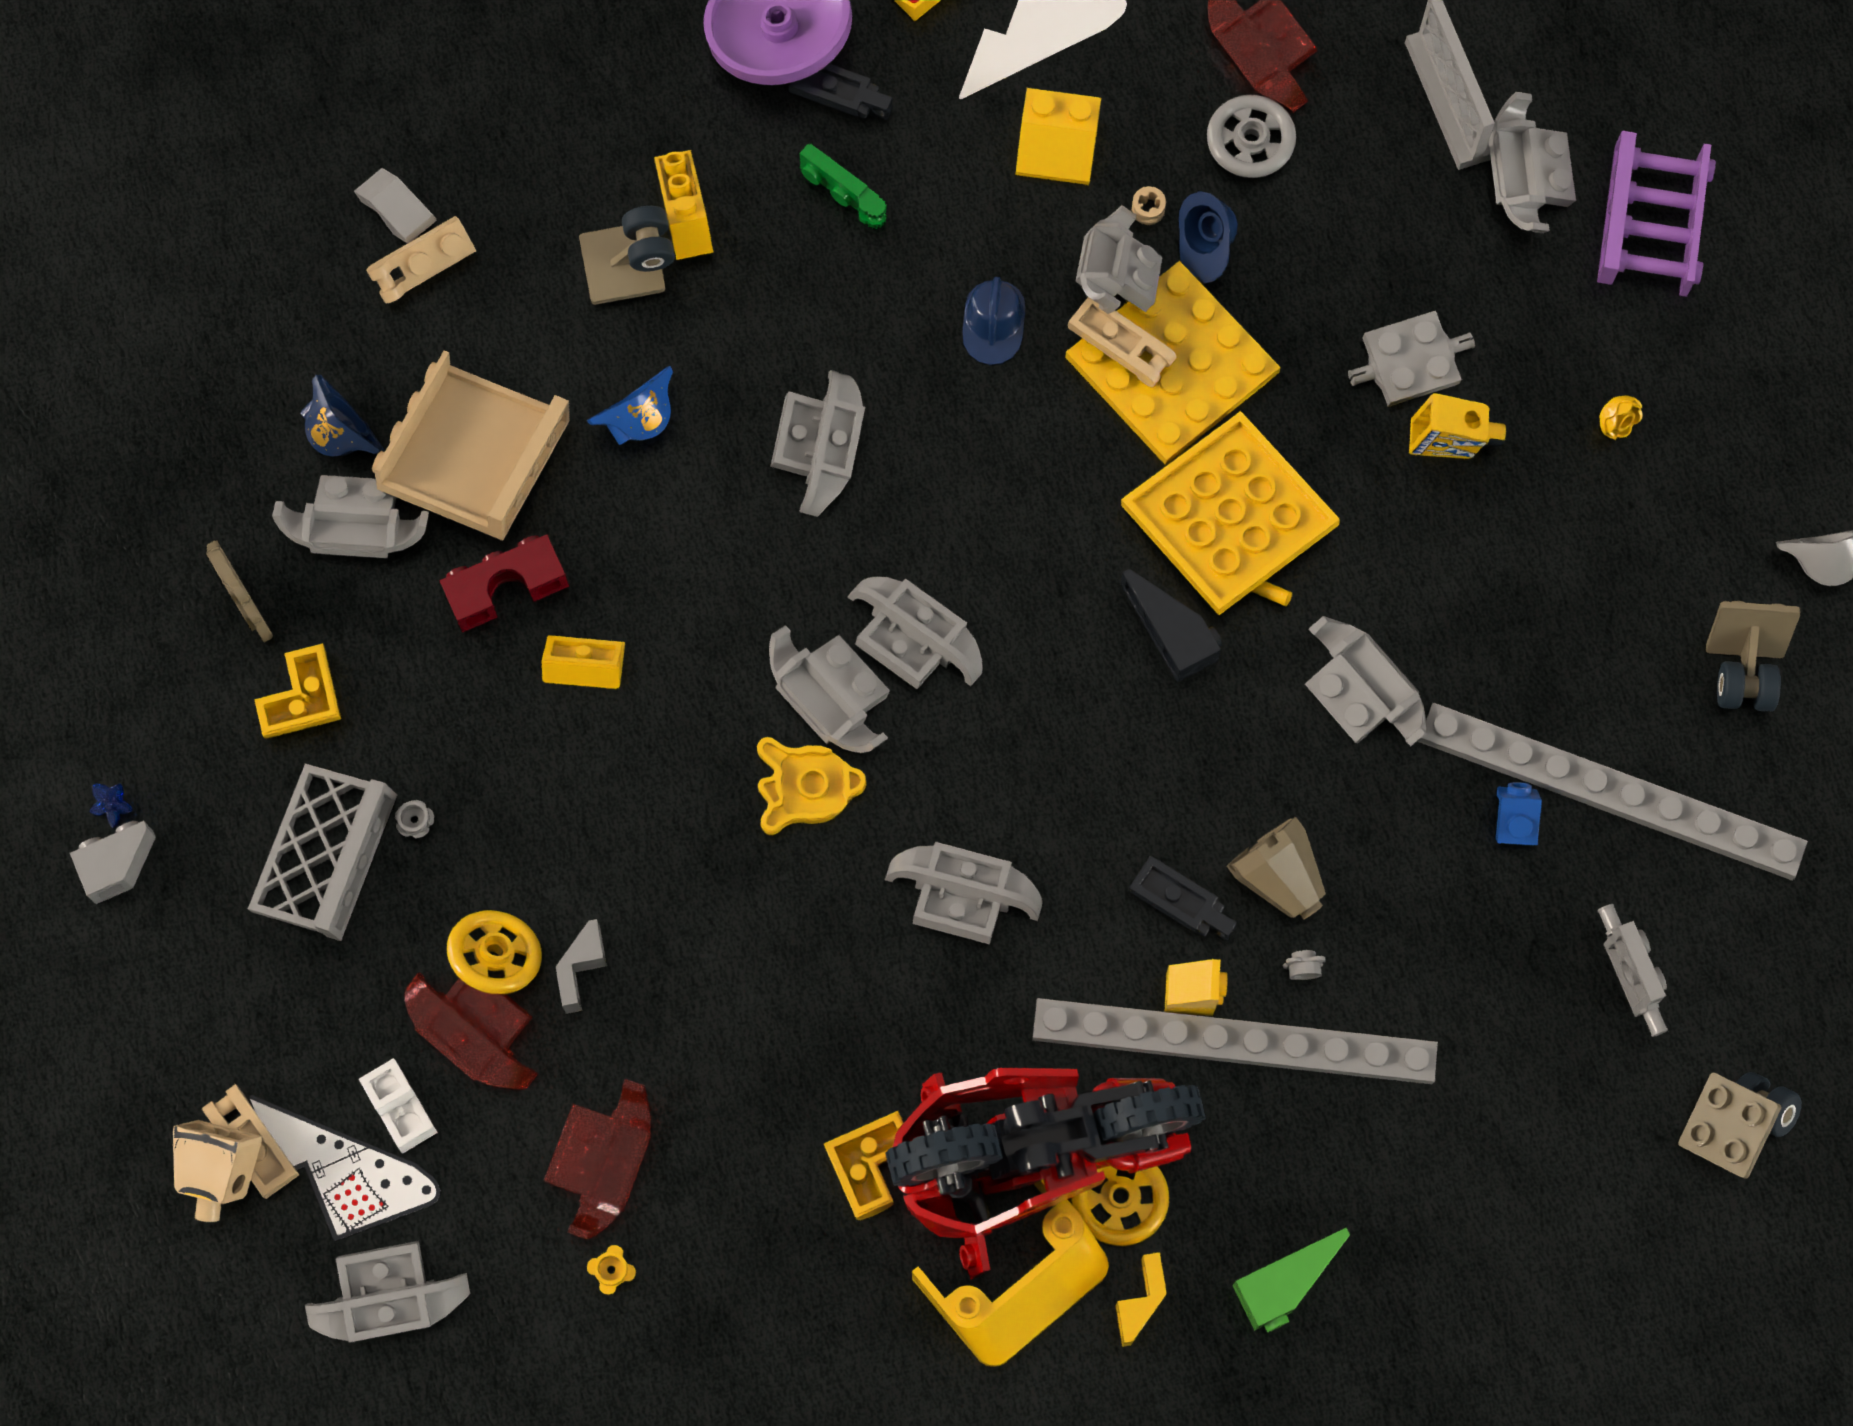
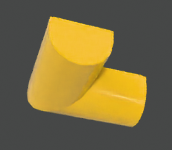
[254,643,341,739]
[824,1111,903,1220]

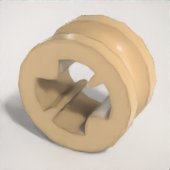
[1131,186,1166,225]

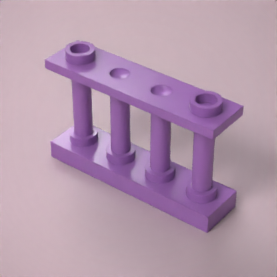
[1597,131,1716,297]

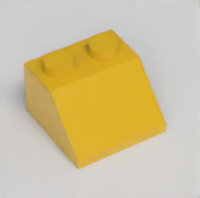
[1016,88,1101,185]

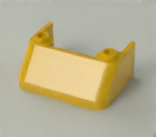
[912,1180,1109,1367]

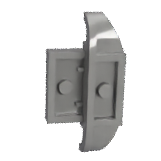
[1489,92,1576,233]
[1076,205,1162,314]
[770,370,865,517]
[272,475,429,558]
[848,577,983,689]
[1305,616,1427,746]
[769,625,890,753]
[885,842,1042,944]
[305,1241,470,1342]

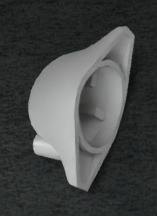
[1776,530,1853,586]

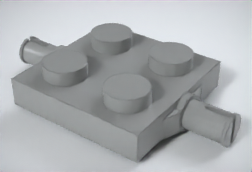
[1348,311,1475,407]
[1597,904,1668,1037]

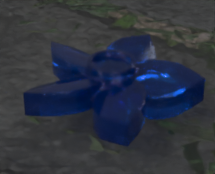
[90,783,133,829]

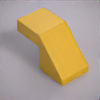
[1116,1252,1167,1347]

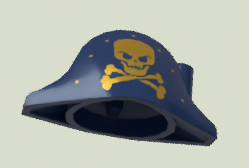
[300,375,385,456]

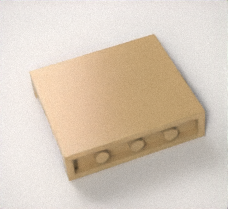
[372,351,570,540]

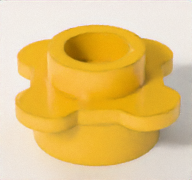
[587,1245,636,1295]

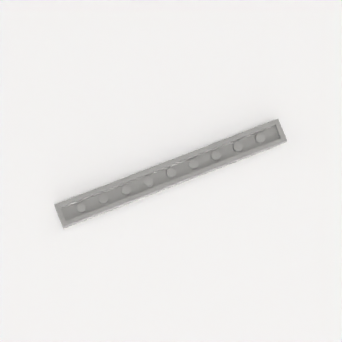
[1418,703,1808,880]
[1032,998,1438,1084]

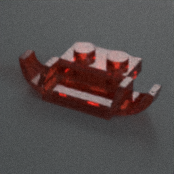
[1208,0,1317,112]
[404,972,538,1089]
[544,1079,652,1239]

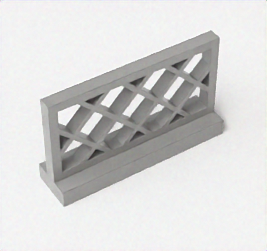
[1405,0,1495,170]
[248,764,397,941]

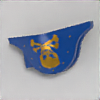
[586,366,673,445]

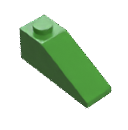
[1233,1228,1350,1332]

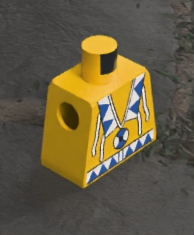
[1409,393,1506,459]

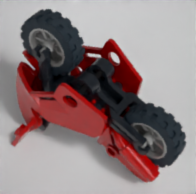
[885,1068,1206,1279]

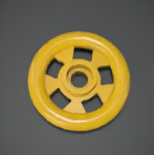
[447,910,542,994]
[1072,1166,1169,1246]

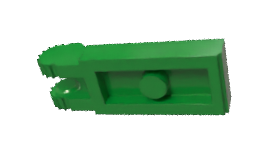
[800,144,887,229]

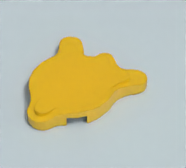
[757,737,866,835]

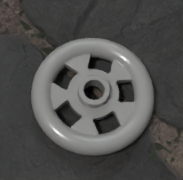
[1207,95,1296,178]

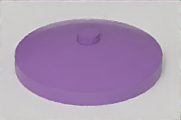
[704,0,852,85]

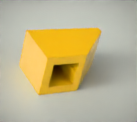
[1165,959,1227,1016]

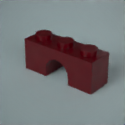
[439,534,569,632]

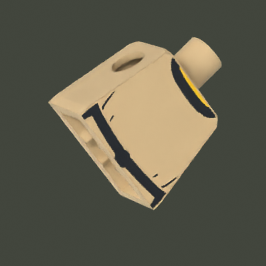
[173,1120,262,1222]

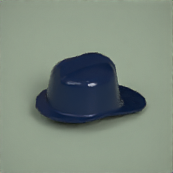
[1179,191,1238,284]
[962,277,1025,365]

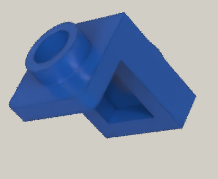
[1496,782,1542,845]

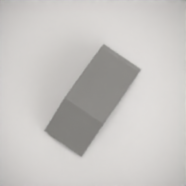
[354,168,437,243]
[556,919,607,1014]

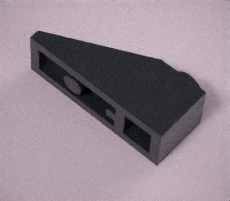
[1121,569,1222,682]

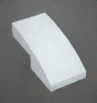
[359,1058,438,1154]

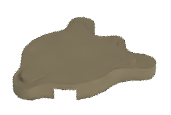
[206,540,273,643]

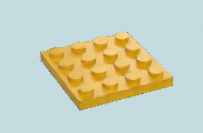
[1065,261,1280,465]
[1121,411,1340,615]

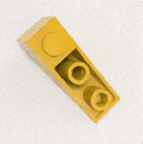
[654,150,713,260]

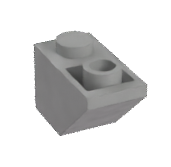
[70,821,156,904]

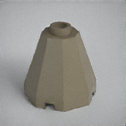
[1227,817,1326,919]

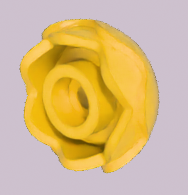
[1599,396,1643,440]

